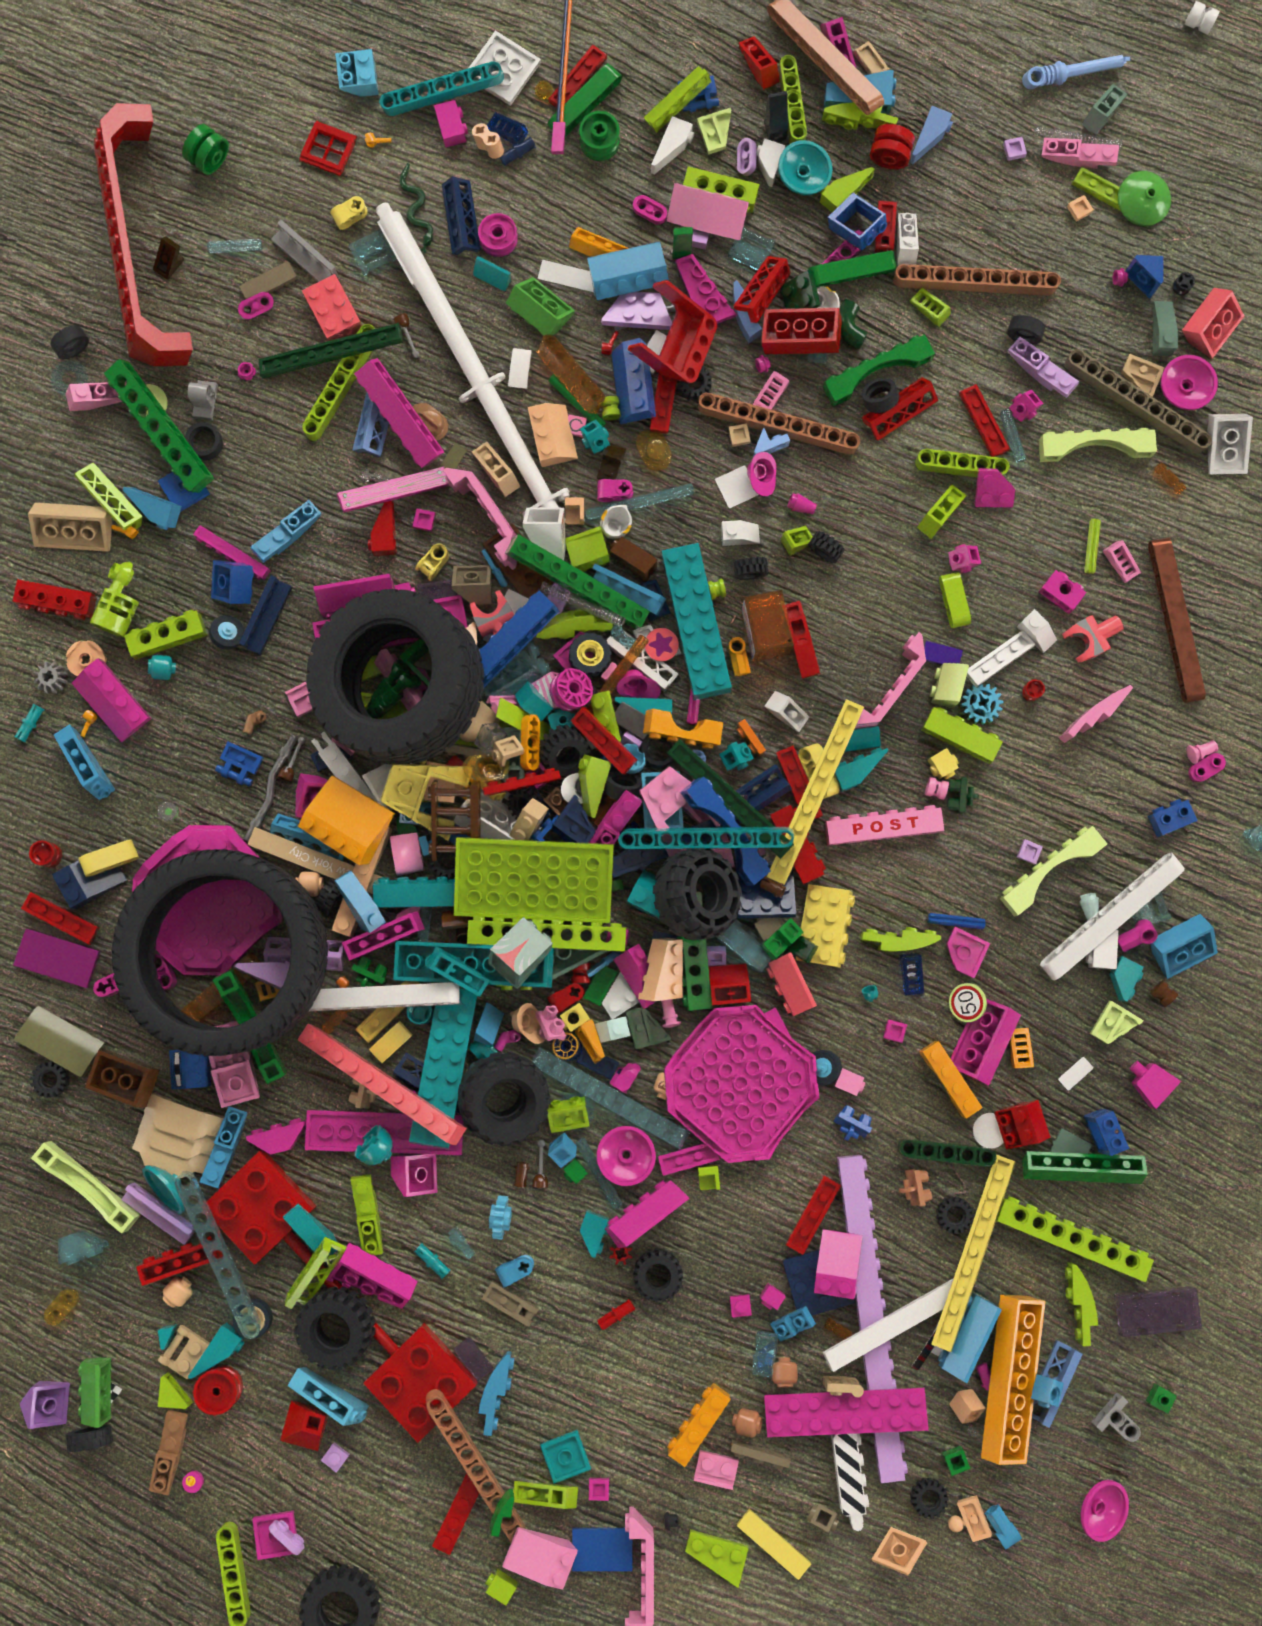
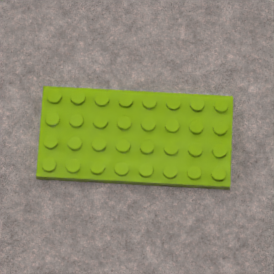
[454,837,614,923]

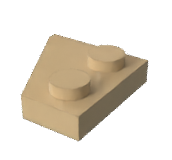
[1121,354,1164,397]

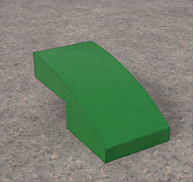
[761,918,804,960]
[490,1489,514,1537]

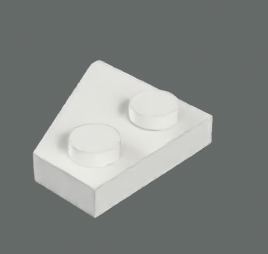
[602,972,639,1019]

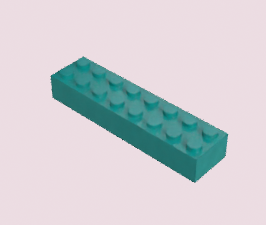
[661,543,732,700]
[393,941,554,988]
[409,988,478,1150]

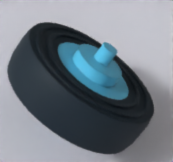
[209,615,244,650]
[813,1050,842,1085]

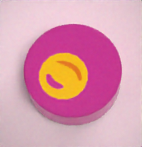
[182,1471,204,1493]

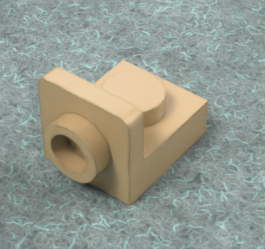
[491,735,524,767]

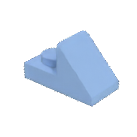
[753,428,790,457]

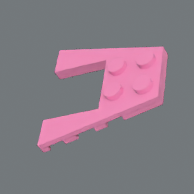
[639,766,720,857]

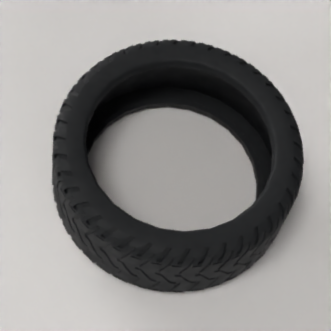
[112,849,328,1056]

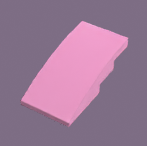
[667,183,749,240]
[1059,685,1133,743]
[208,1021,260,1108]

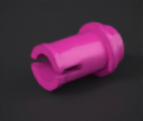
[975,1362,991,1390]

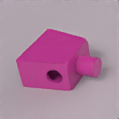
[1130,1061,1181,1109]

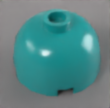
[354,1125,393,1165]

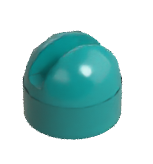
[862,985,878,1002]

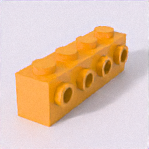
[667,1383,731,1467]

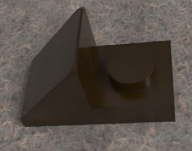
[153,236,184,280]
[597,444,626,480]

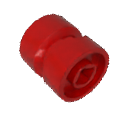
[29,840,62,868]

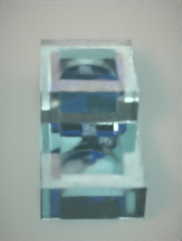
[753,1330,778,1378]

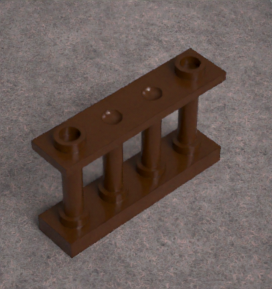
[428,780,481,861]

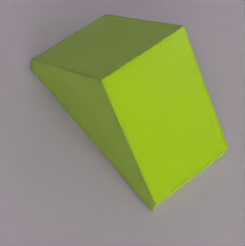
[781,526,812,556]
[158,1371,193,1409]

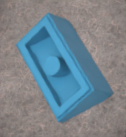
[474,1002,504,1046]

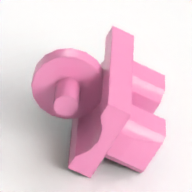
[535,1006,566,1041]

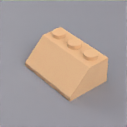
[528,403,578,467]

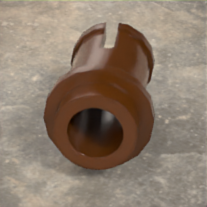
[760,876,786,898]
[514,1162,530,1188]

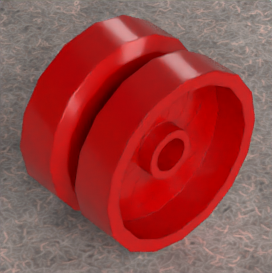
[869,124,915,170]
[193,1365,243,1416]

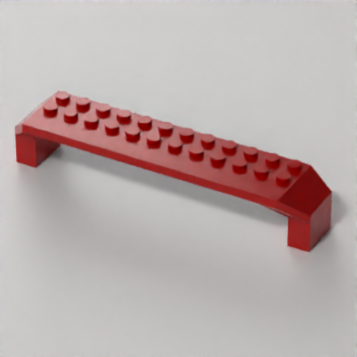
[94,103,193,366]

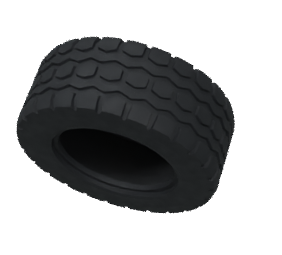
[306,589,484,765]

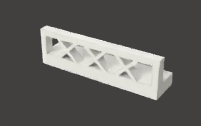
[607,628,679,692]

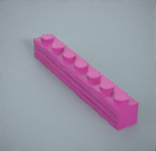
[193,525,270,580]

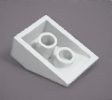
[1207,414,1253,474]

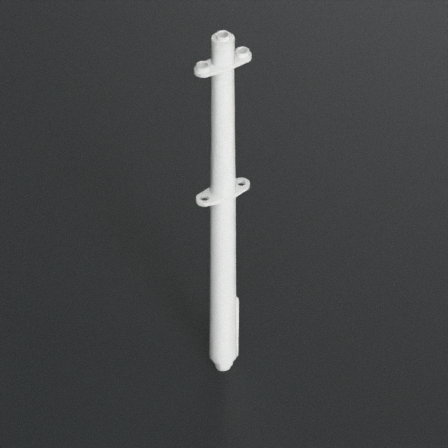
[376,203,570,520]

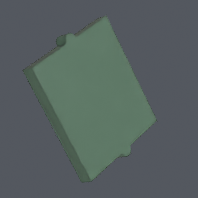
[1049,1128,1092,1154]

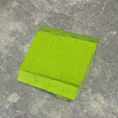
[565,526,610,572]

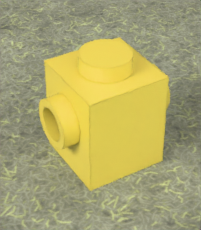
[928,748,959,780]

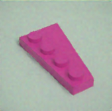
[675,254,737,324]

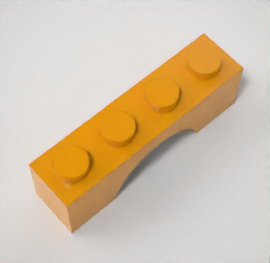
[643,709,723,749]
[919,1041,983,1119]

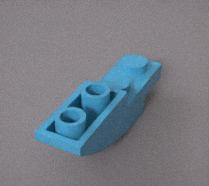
[250,500,321,563]
[200,1106,248,1189]
[478,1351,514,1436]

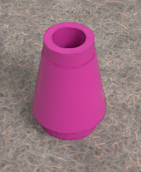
[787,493,817,515]

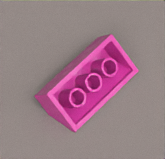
[314,574,395,619]
[72,658,152,743]
[950,999,1021,1086]
[604,1180,689,1248]

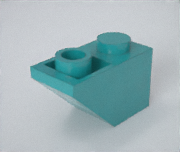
[1109,956,1143,1002]
[580,1210,609,1258]

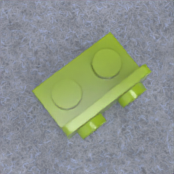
[547,1096,590,1133]

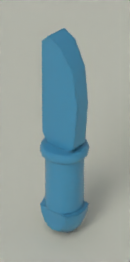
[482,549,508,587]
[587,951,621,977]

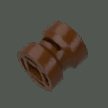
[1150,980,1178,1007]

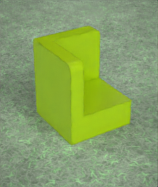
[698,1164,720,1190]

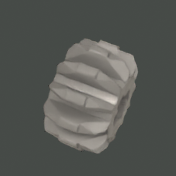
[33,662,68,694]

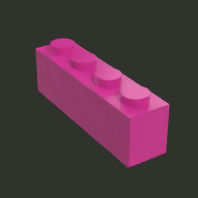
[342,911,425,961]

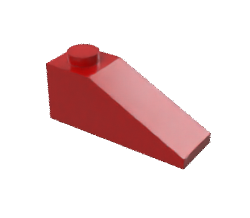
[738,36,780,89]
[368,500,397,556]

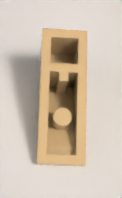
[472,442,520,497]

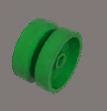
[579,111,620,161]
[182,124,229,175]

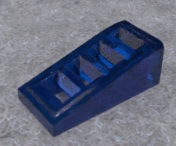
[487,112,528,145]
[900,953,924,996]

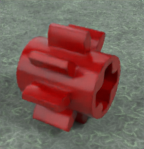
[609,1246,633,1265]

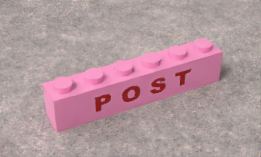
[825,805,944,846]

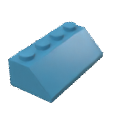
[587,241,669,300]
[938,1292,1002,1383]

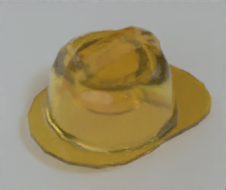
[636,428,672,471]
[463,754,509,783]

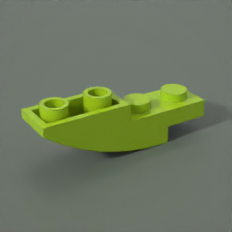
[822,102,898,130]
[536,608,613,639]
[860,927,941,952]
[350,1174,383,1255]
[1065,1262,1098,1346]

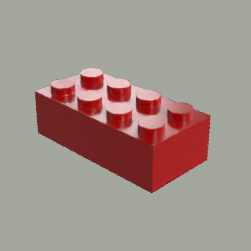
[761,308,842,354]

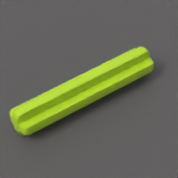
[1084,519,1101,574]

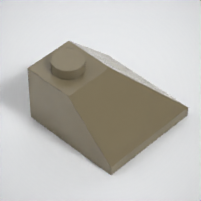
[452,565,492,606]

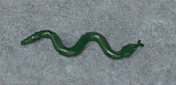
[399,163,433,253]

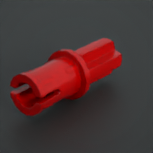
[597,1299,636,1330]

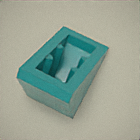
[515,681,554,722]

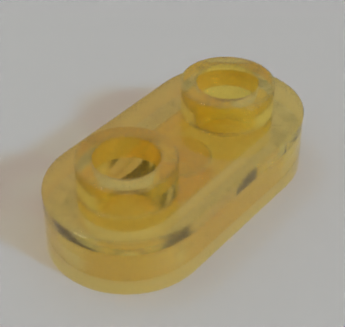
[44,1288,79,1325]

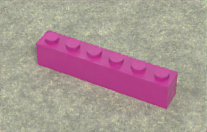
[354,358,444,468]

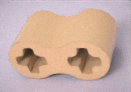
[472,124,504,159]

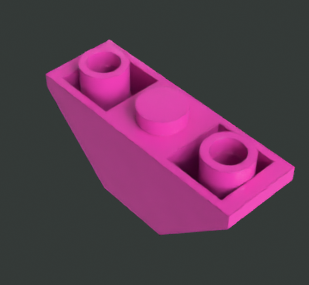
[246,1118,306,1155]

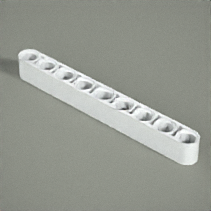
[1040,853,1185,980]
[308,982,459,1012]

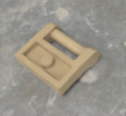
[158,1325,210,1379]
[823,1376,864,1397]

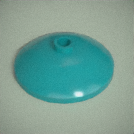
[778,140,833,195]
[142,1165,185,1215]

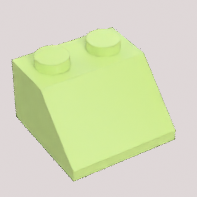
[929,663,969,708]

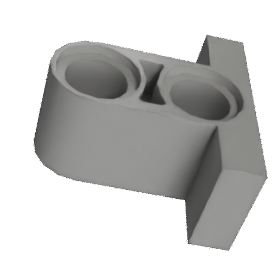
[188,380,218,421]
[1091,1393,1141,1442]

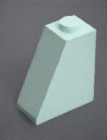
[595,1016,630,1043]

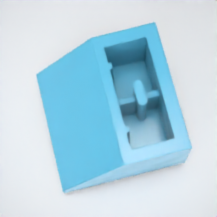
[335,49,379,97]

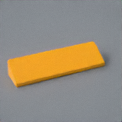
[569,227,628,257]

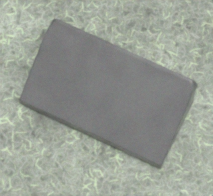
[615,702,647,740]

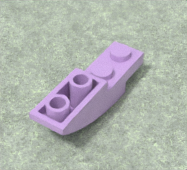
[1008,337,1079,398]

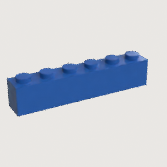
[479,590,560,689]

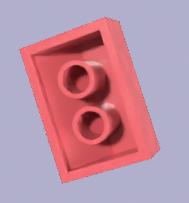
[1182,288,1244,359]
[766,952,817,1016]

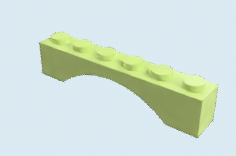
[1038,428,1157,462]
[1000,826,1107,916]
[31,1141,141,1233]

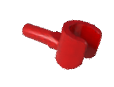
[601,331,619,355]

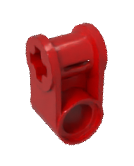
[547,983,585,1015]

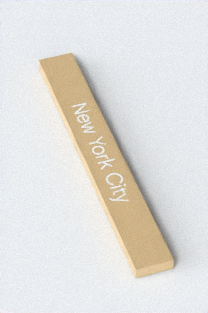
[247,827,381,894]

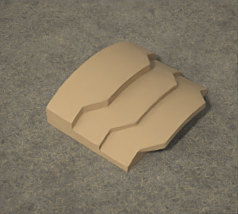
[132,1093,224,1178]

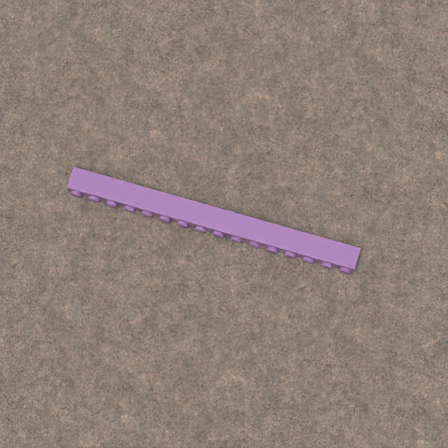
[837,1154,908,1483]

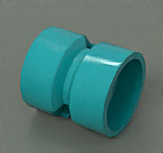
[406,1006,434,1025]

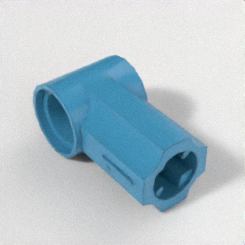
[984,1504,1022,1550]

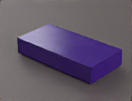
[924,641,963,665]

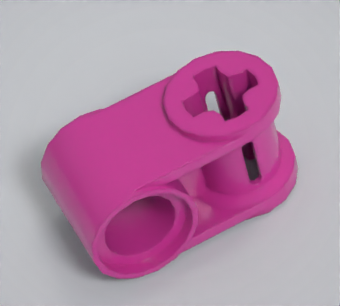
[597,479,633,502]

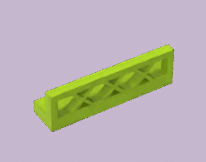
[644,66,712,133]
[75,463,142,530]
[285,1237,346,1309]

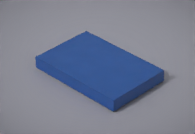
[572,1528,633,1571]

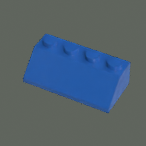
[611,338,656,424]

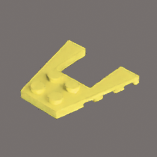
[380,763,473,841]

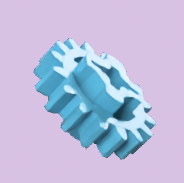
[960,684,1003,725]
[489,1195,512,1240]

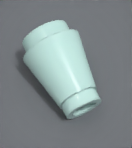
[1079,893,1099,921]

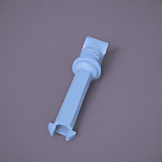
[1022,55,1130,89]

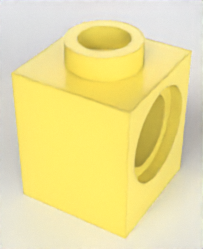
[560,1003,590,1032]

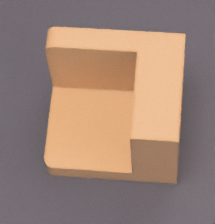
[565,498,584,525]
[950,1389,985,1424]

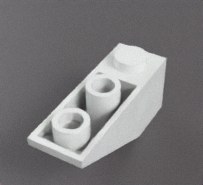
[896,213,919,267]

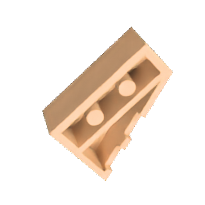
[638,938,683,1001]

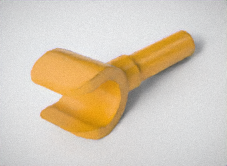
[365,132,392,148]
[111,525,139,539]
[80,710,97,737]

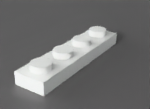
[966,630,1035,687]

